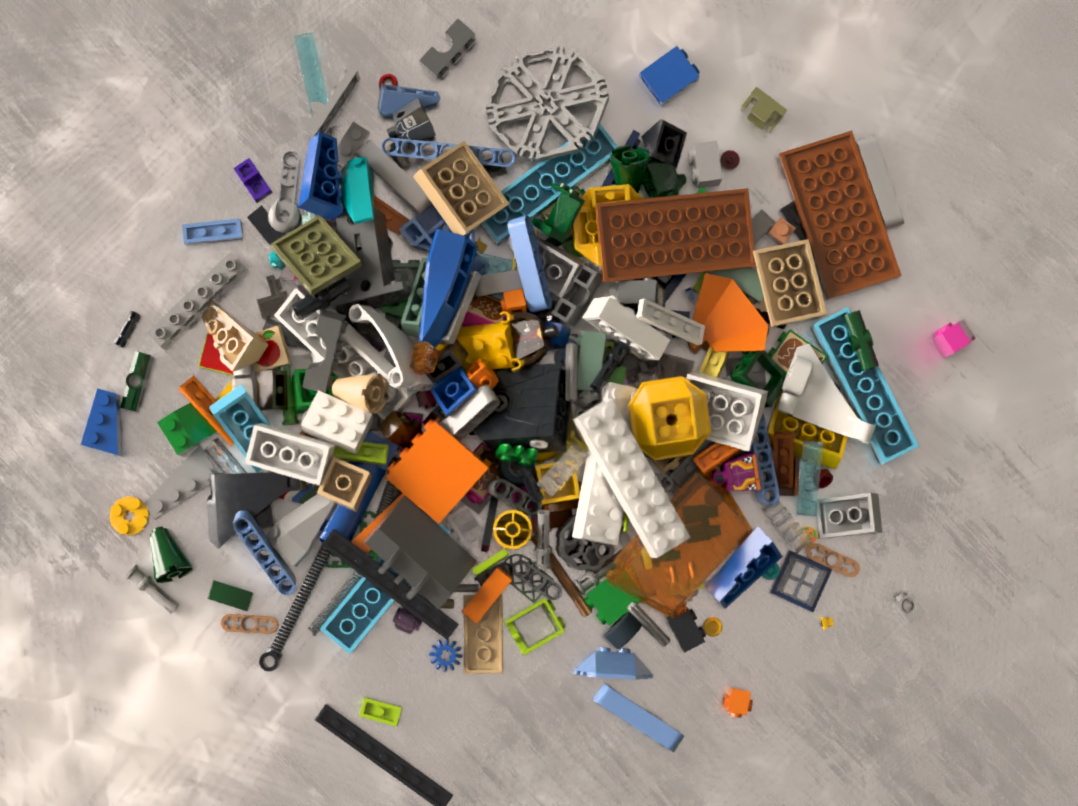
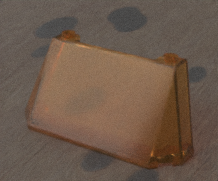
[606,468,752,618]

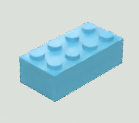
[209,384,272,473]

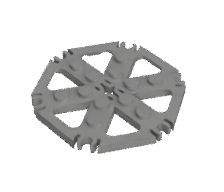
[486,46,609,162]

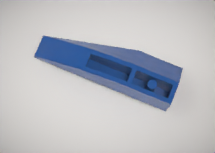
[419,229,478,351]

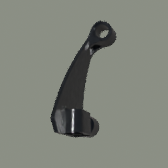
[207,472,307,548]

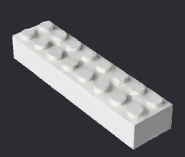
[274,285,418,420]
[572,382,638,545]
[573,399,690,558]

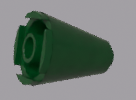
[610,145,649,194]
[150,526,193,583]

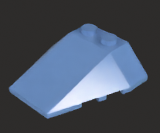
[574,647,653,679]

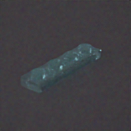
[294,32,328,111]
[796,441,823,516]

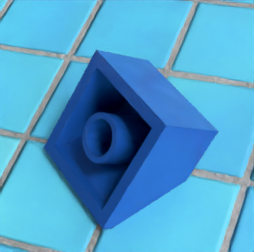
[430,366,478,416]

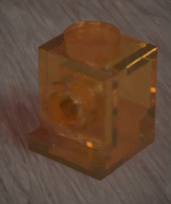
[410,342,440,375]

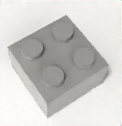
[688,141,722,189]

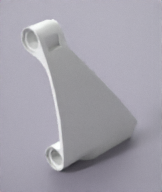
[349,305,442,391]
[776,344,876,444]

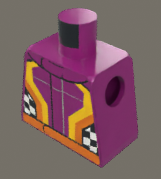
[713,452,761,491]

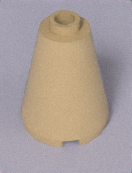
[332,374,388,413]

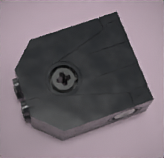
[473,363,571,454]

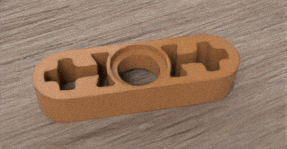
[806,543,860,577]
[221,614,279,634]

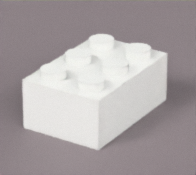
[301,390,373,455]

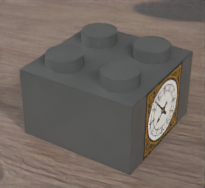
[617,278,666,315]

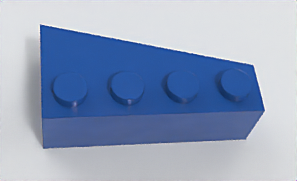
[298,131,343,221]
[705,526,783,609]

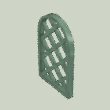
[502,554,554,604]

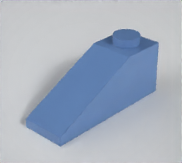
[378,84,440,116]

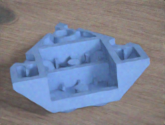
[399,204,475,251]

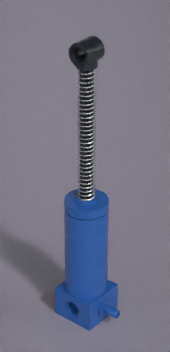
[259,431,400,672]

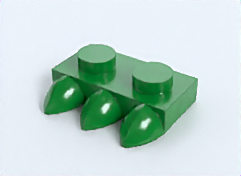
[495,444,538,466]

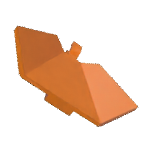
[690,273,768,352]

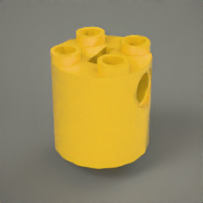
[493,510,532,550]

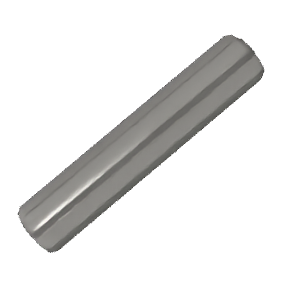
[565,343,577,402]
[627,602,670,646]

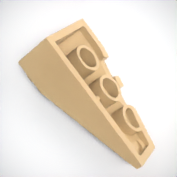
[201,301,269,372]

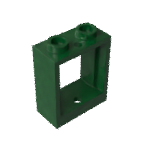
[730,351,787,408]

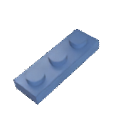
[182,218,243,245]

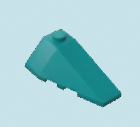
[339,156,374,225]

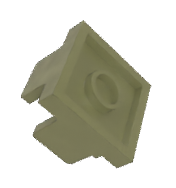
[740,87,787,133]

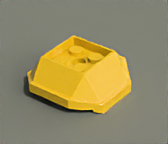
[572,184,644,266]
[627,376,711,460]

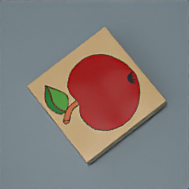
[252,325,291,374]

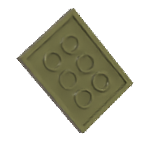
[270,216,362,296]

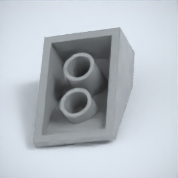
[815,493,883,539]

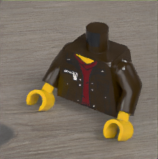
[499,311,559,372]

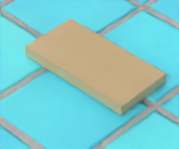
[463,595,503,674]

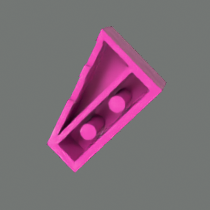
[931,319,976,359]

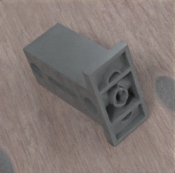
[330,207,412,315]

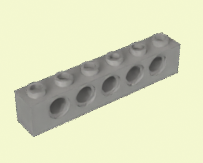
[147,252,247,349]

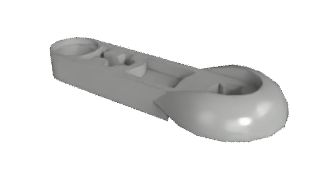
[268,151,301,233]

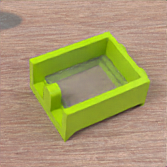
[504,598,566,656]

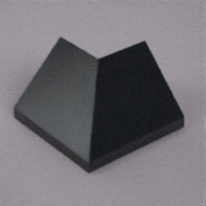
[641,119,687,169]

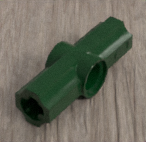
[843,310,879,371]
[120,351,152,412]

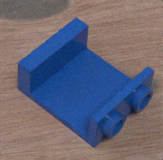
[639,46,700,107]

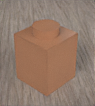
[767,217,796,245]

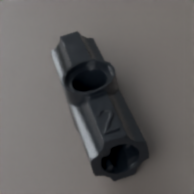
[292,277,351,320]

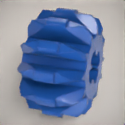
[429,639,463,672]

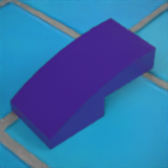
[233,158,272,203]

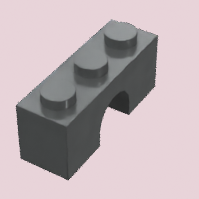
[419,19,475,79]
[551,263,603,326]

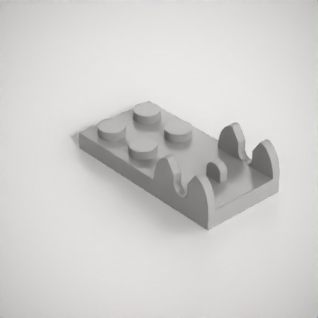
[301,66,360,138]

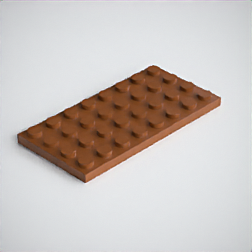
[779,130,902,300]
[595,188,756,282]

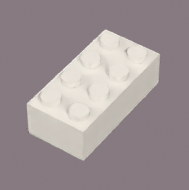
[582,296,670,361]
[245,423,335,485]

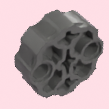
[555,514,614,571]

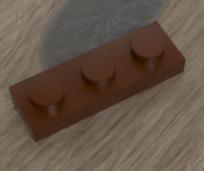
[774,431,794,488]

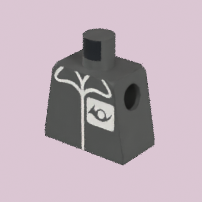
[386,98,436,144]

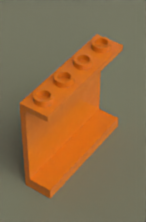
[385,416,492,524]

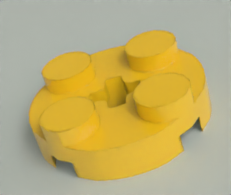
[110,496,150,536]

